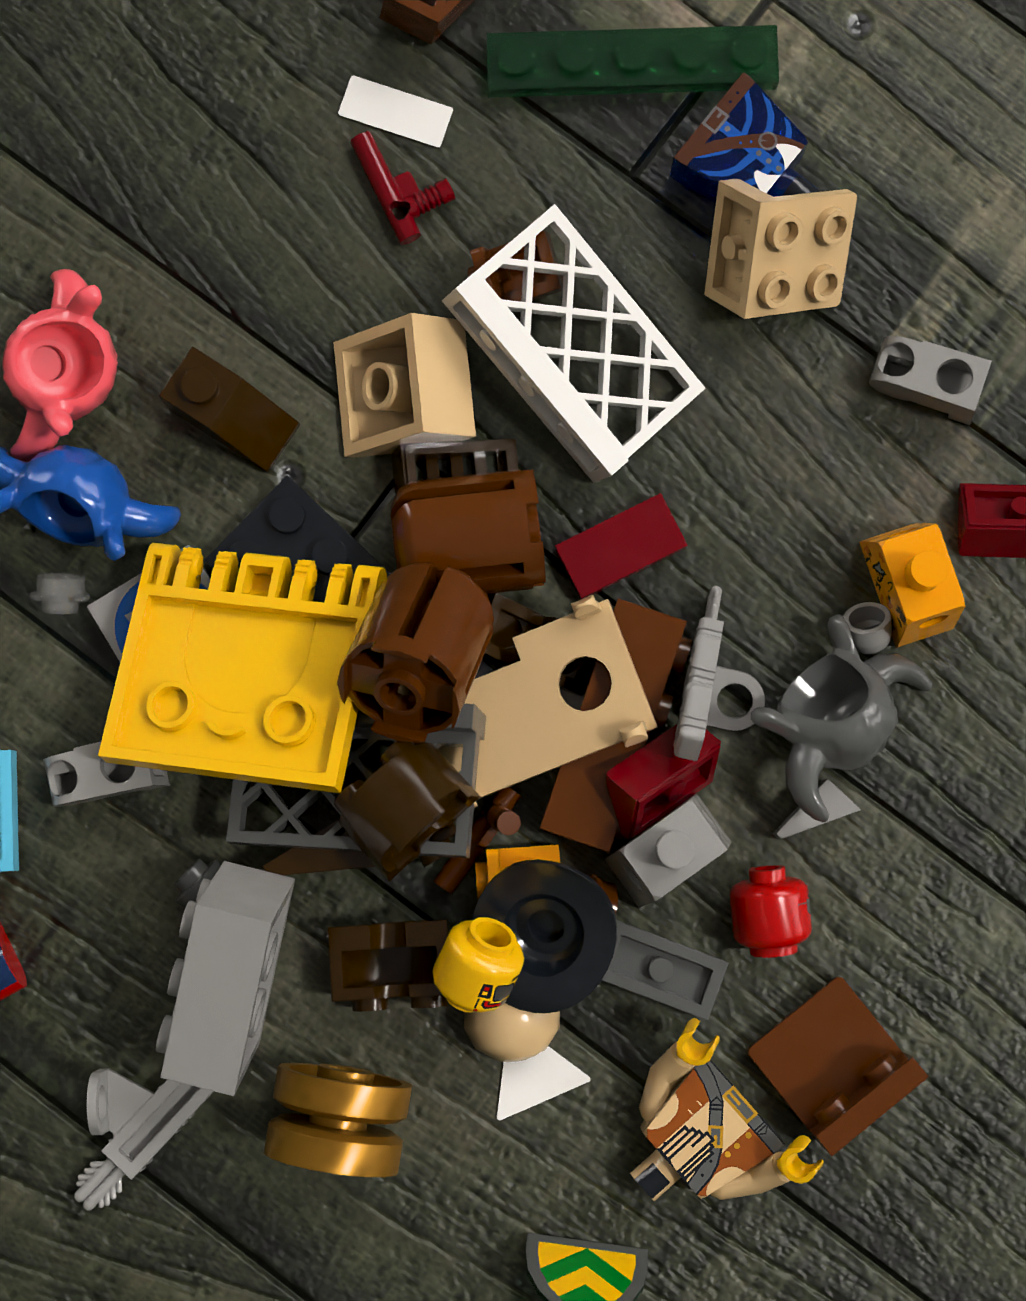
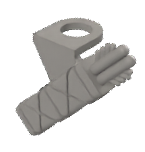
[673,586,765,761]
[74,1068,214,1211]

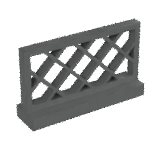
[226,704,486,859]

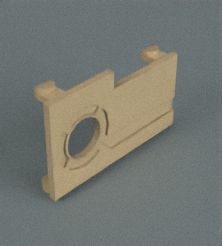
[438,595,658,808]

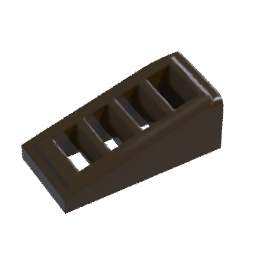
[392,439,518,496]

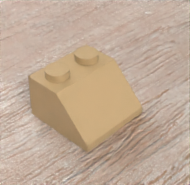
[333,313,476,458]

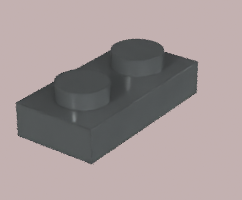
[602,920,729,1020]

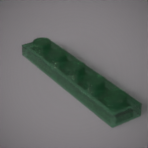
[487,25,779,98]

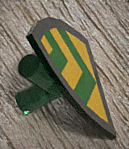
[525,1233,648,1301]

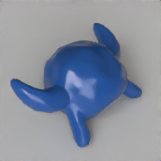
[0,445,181,561]

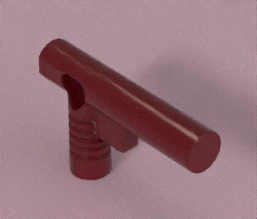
[350,131,456,245]

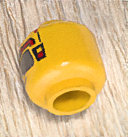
[432,917,524,1013]

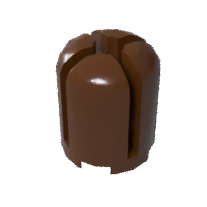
[390,469,546,601]
[337,562,494,743]

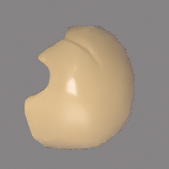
[464,1003,560,1062]

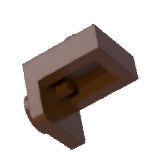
[468,231,563,302]

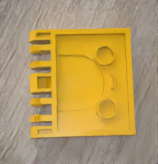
[98,543,387,793]

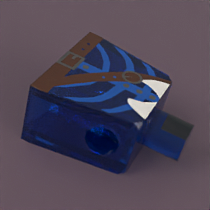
[670,72,819,202]

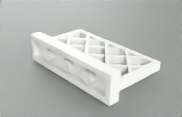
[442,204,705,483]

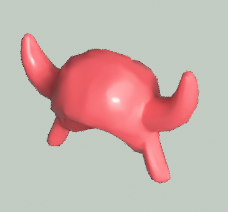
[2,269,118,462]

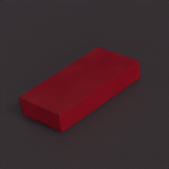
[554,493,688,600]

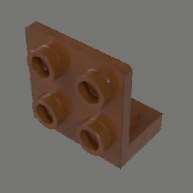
[747,976,929,1156]

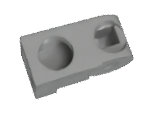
[869,336,992,425]
[43,742,170,807]

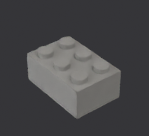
[156,861,295,1096]

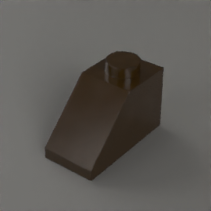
[159,346,300,473]

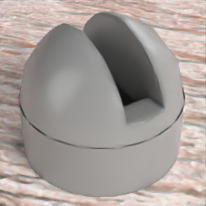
[843,602,893,655]

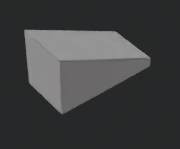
[772,779,861,839]

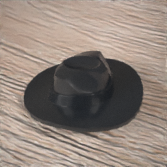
[472,859,617,1014]

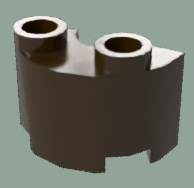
[334,741,481,882]
[328,919,448,1012]

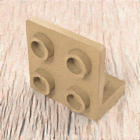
[704,179,857,319]

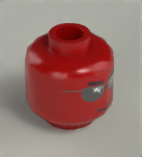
[729,865,812,958]

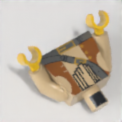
[630,1018,824,1201]

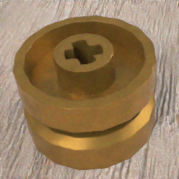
[263,1063,412,1178]

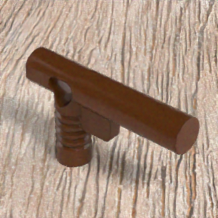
[433,787,521,895]

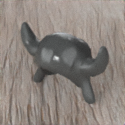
[751,614,932,822]

